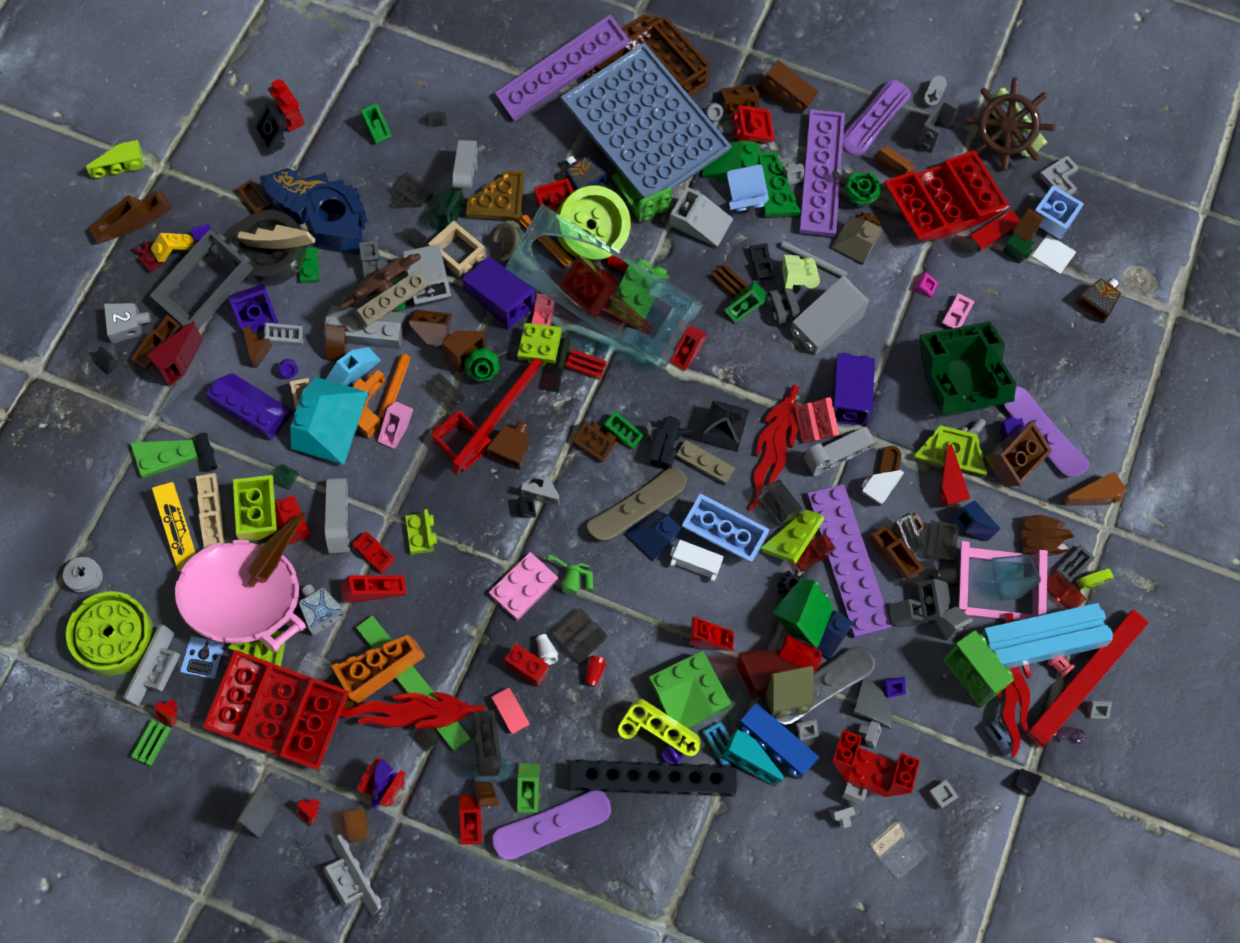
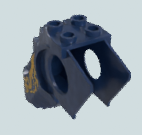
[259,168,367,254]

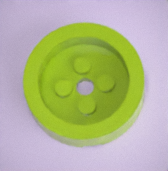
[555,186,631,261]
[66,591,154,676]

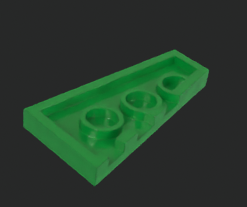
[758,152,801,217]

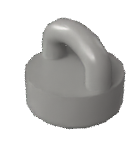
[704,103,723,121]

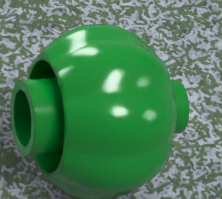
[464,347,500,382]

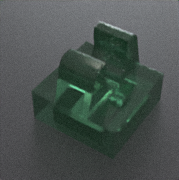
[273,464,299,490]

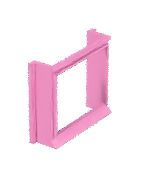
[959,541,1048,621]

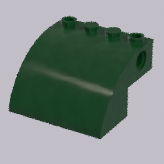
[919,321,1017,416]

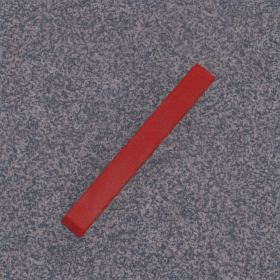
[1026,609,1149,748]

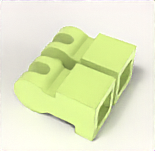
[781,255,820,289]

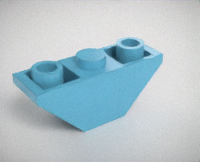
[326,347,381,386]

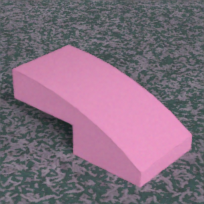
[942,293,975,328]

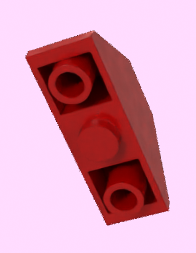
[689,617,734,651]

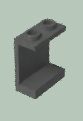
[917,95,960,153]

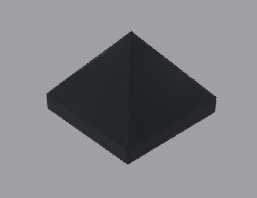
[518,496,536,518]

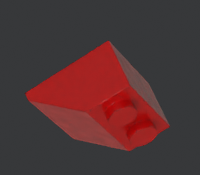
[268,495,311,545]

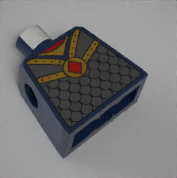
[565,156,607,192]

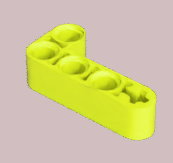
[618,699,700,756]

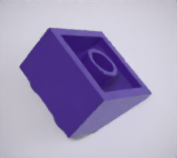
[228,283,278,335]

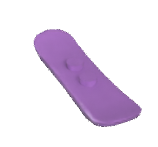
[842,80,911,156]
[1004,386,1089,477]
[493,790,611,859]

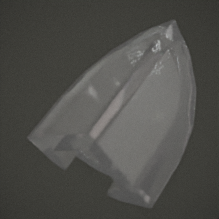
[297,650,333,681]

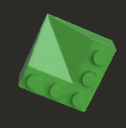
[943,630,1014,708]
[648,651,731,736]

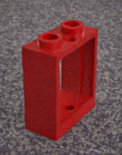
[432,410,491,472]

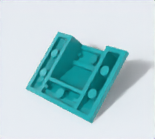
[290,377,369,465]

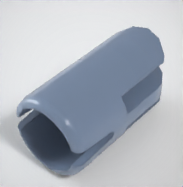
[984,716,1022,757]

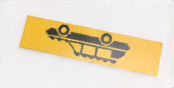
[152,482,196,571]

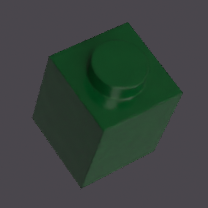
[1003,234,1035,263]

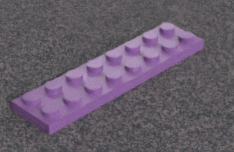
[495,14,630,121]
[799,109,845,237]
[807,484,892,639]

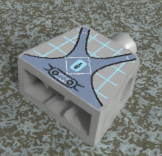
[299,584,346,636]

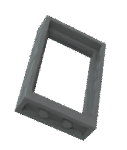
[150,229,254,330]

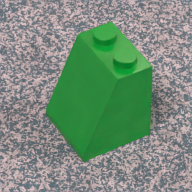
[772,577,834,649]

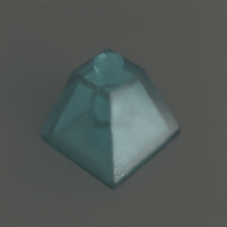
[992,554,1041,600]

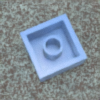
[1034,186,1084,239]

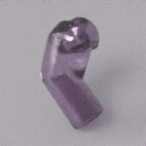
[1054,727,1086,744]

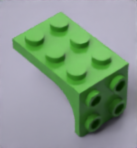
[612,172,672,222]
[608,258,670,328]

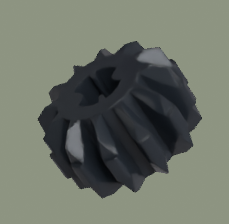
[777,570,809,599]

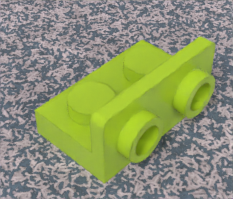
[405,509,437,555]

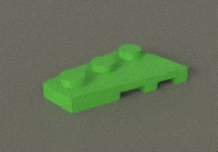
[131,440,199,479]

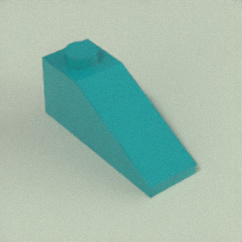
[722,730,784,787]

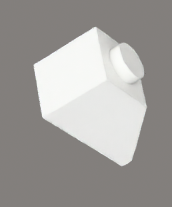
[861,470,904,506]

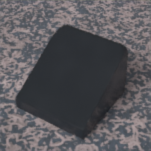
[95,346,118,375]

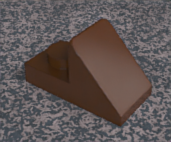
[1013,208,1044,241]
[242,326,272,368]

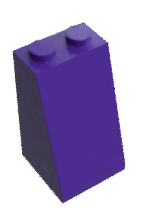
[462,257,535,330]
[831,353,875,427]

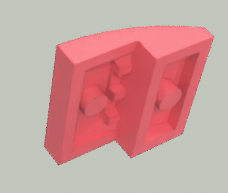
[795,398,839,444]

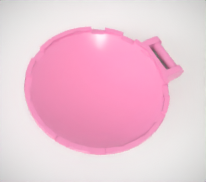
[175,540,306,653]

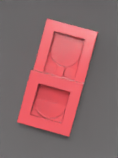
[532,294,556,326]
[491,687,529,734]

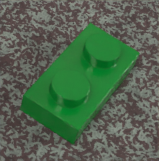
[299,247,319,284]

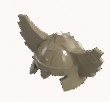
[492,220,538,272]

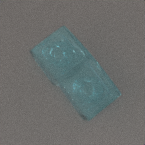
[474,759,519,782]

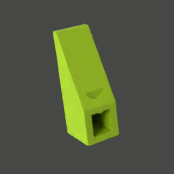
[86,140,145,178]

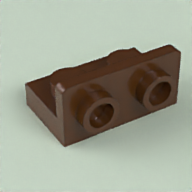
[720,84,759,114]
[572,421,619,462]

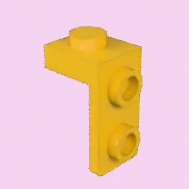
[150,233,196,262]

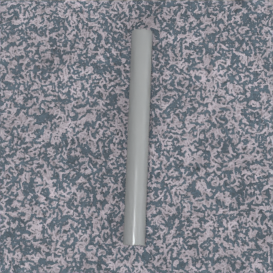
[781,241,848,277]

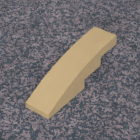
[237,225,315,249]
[196,473,225,549]

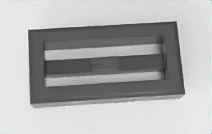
[1054,545,1095,585]

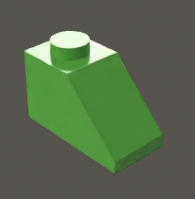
[517,763,540,813]

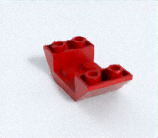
[832,729,920,797]

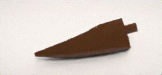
[245,512,306,587]

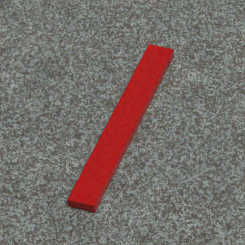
[451,358,542,475]

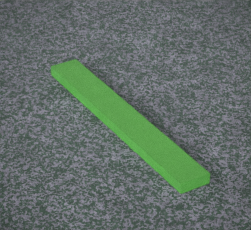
[356,615,470,752]

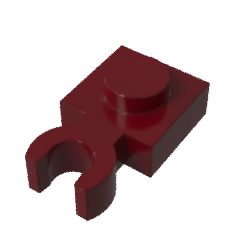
[134,241,166,274]

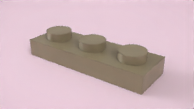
[676,440,735,485]

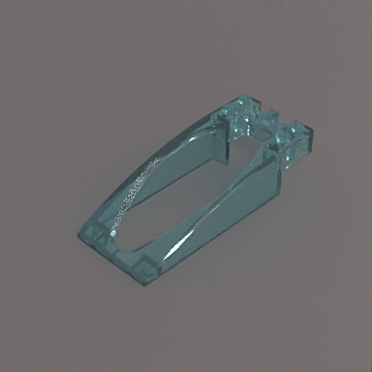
[505,204,704,367]

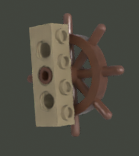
[339,253,430,328]

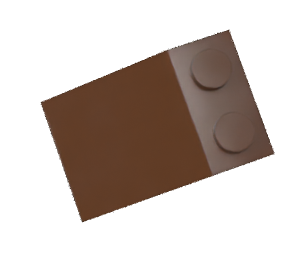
[985,421,1052,487]

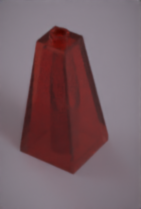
[735,650,820,700]

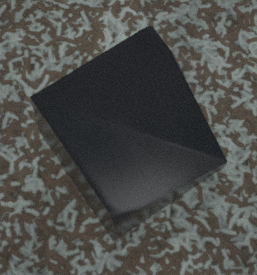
[1012,768,1042,797]

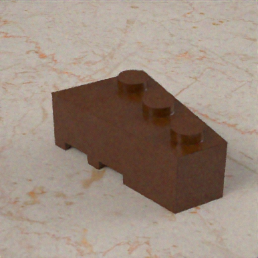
[756,60,818,114]

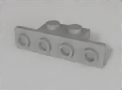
[124,625,180,706]
[323,834,381,916]

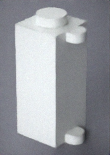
[670,540,724,582]

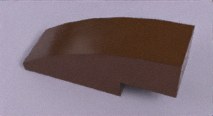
[131,315,183,370]
[868,525,924,580]

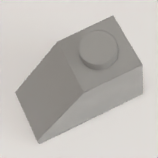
[935,606,973,641]

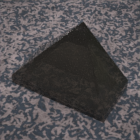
[891,513,923,554]

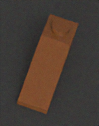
[1062,471,1127,506]

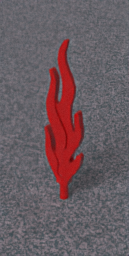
[748,385,799,511]
[996,613,1032,758]
[340,692,485,729]

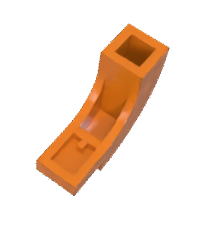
[353,370,385,439]

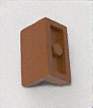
[876,146,915,176]

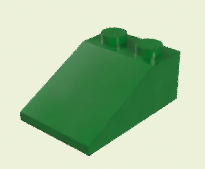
[702,141,760,181]

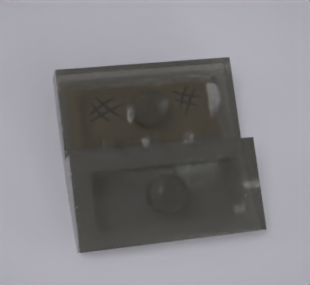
[550,608,608,664]

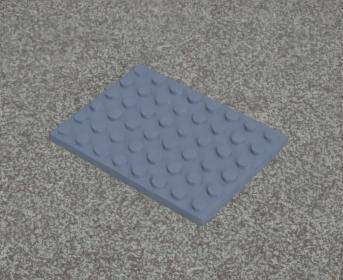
[561,43,732,199]

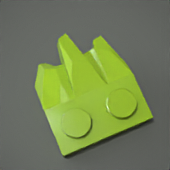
[229,631,285,666]

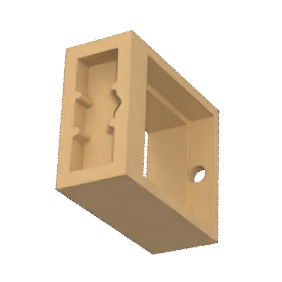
[428,221,486,279]

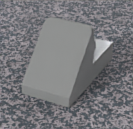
[521,474,559,506]

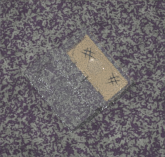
[868,820,928,881]

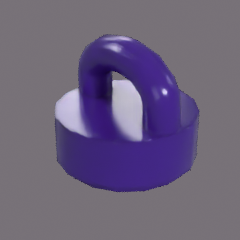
[278,359,298,378]
[662,745,683,766]

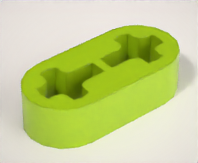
[1076,569,1114,591]

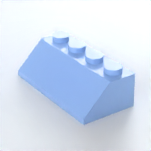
[682,494,769,563]

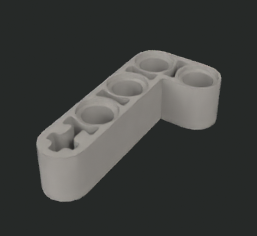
[453,140,477,189]
[804,427,877,476]
[325,477,350,554]

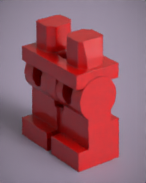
[268,79,305,132]

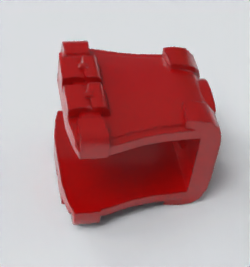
[357,757,406,807]

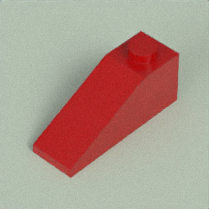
[938,444,970,507]
[340,575,407,603]

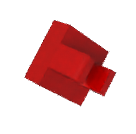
[154,699,178,728]
[296,798,321,827]

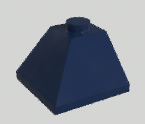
[626,510,682,561]
[801,610,854,660]

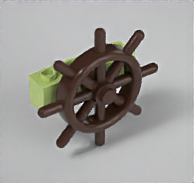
[965,77,1056,171]

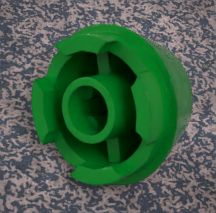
[845,171,881,207]

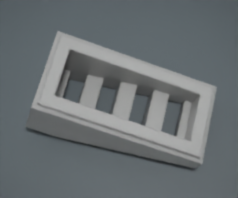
[263,323,303,345]

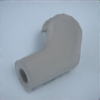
[962,418,986,434]

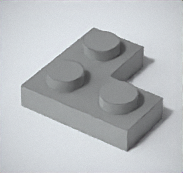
[1039,155,1079,196]

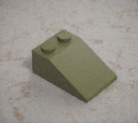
[765,666,814,719]

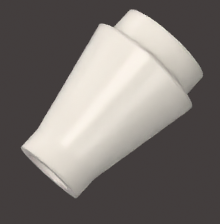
[536,634,558,665]

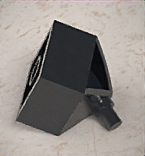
[701,400,749,452]

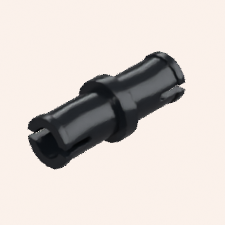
[196,433,218,471]

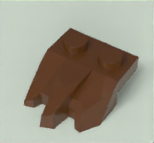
[1020,515,1074,556]

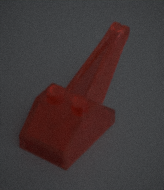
[559,255,654,335]

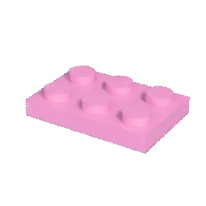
[489,552,559,621]

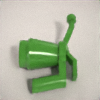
[547,554,593,595]

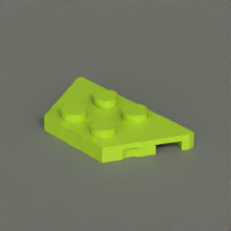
[914,425,987,476]

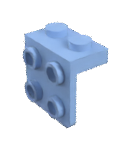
[727,165,769,211]

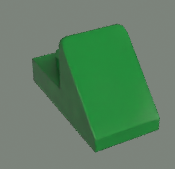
[361,103,392,143]

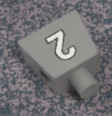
[104,303,151,344]

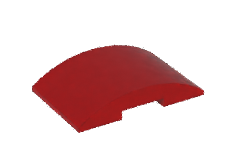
[884,150,1010,241]
[203,650,350,770]

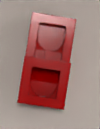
[352,531,395,573]

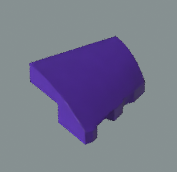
[371,758,397,810]

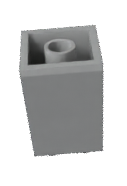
[790,275,869,355]

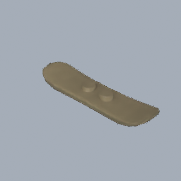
[586,467,687,541]

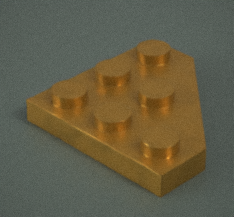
[466,170,525,221]

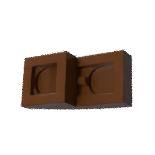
[326,324,347,361]

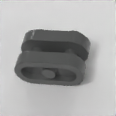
[766,288,800,325]

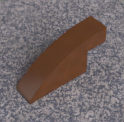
[89,190,172,243]

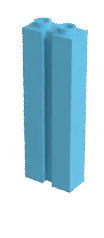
[981,603,1113,669]

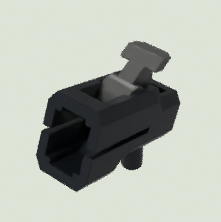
[645,416,692,470]

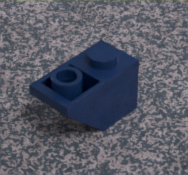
[952,500,1001,541]

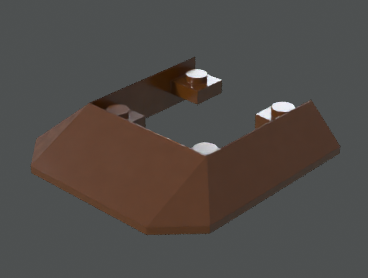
[582,15,710,96]

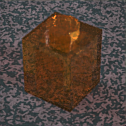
[343,808,371,843]

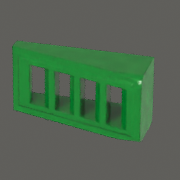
[601,411,644,449]

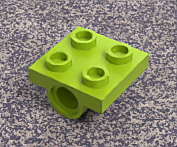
[518,323,562,366]

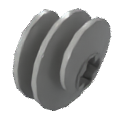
[63,557,103,592]

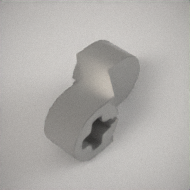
[923,76,947,107]

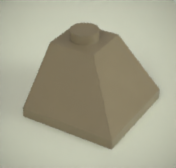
[832,216,882,264]

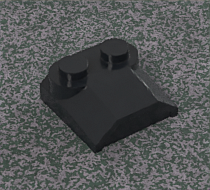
[253,102,288,154]

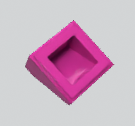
[912,272,938,297]

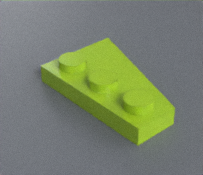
[761,510,824,564]

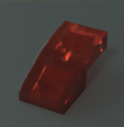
[796,533,836,572]
[1047,571,1086,609]

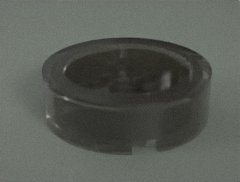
[229,210,307,286]

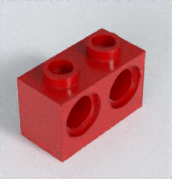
[504,643,549,687]

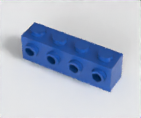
[738,703,819,779]

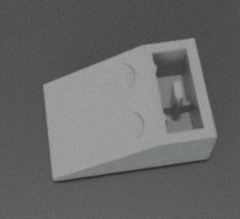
[669,187,733,248]
[403,244,452,306]

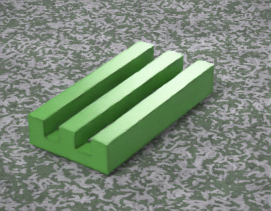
[131,720,171,766]

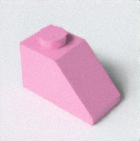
[378,402,413,449]

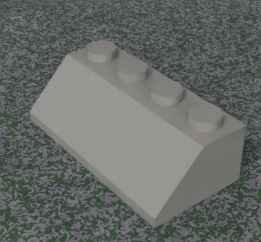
[323,305,406,349]

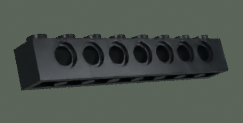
[570,759,737,797]

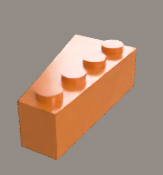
[331,635,426,703]

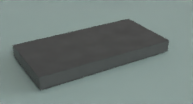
[238,782,282,839]

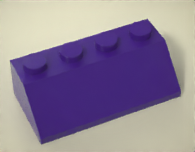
[205,373,294,441]

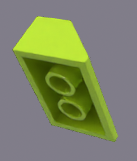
[233,475,277,541]

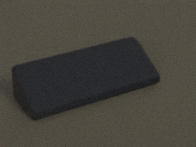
[541,337,570,393]

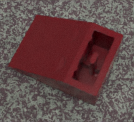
[147,321,203,387]

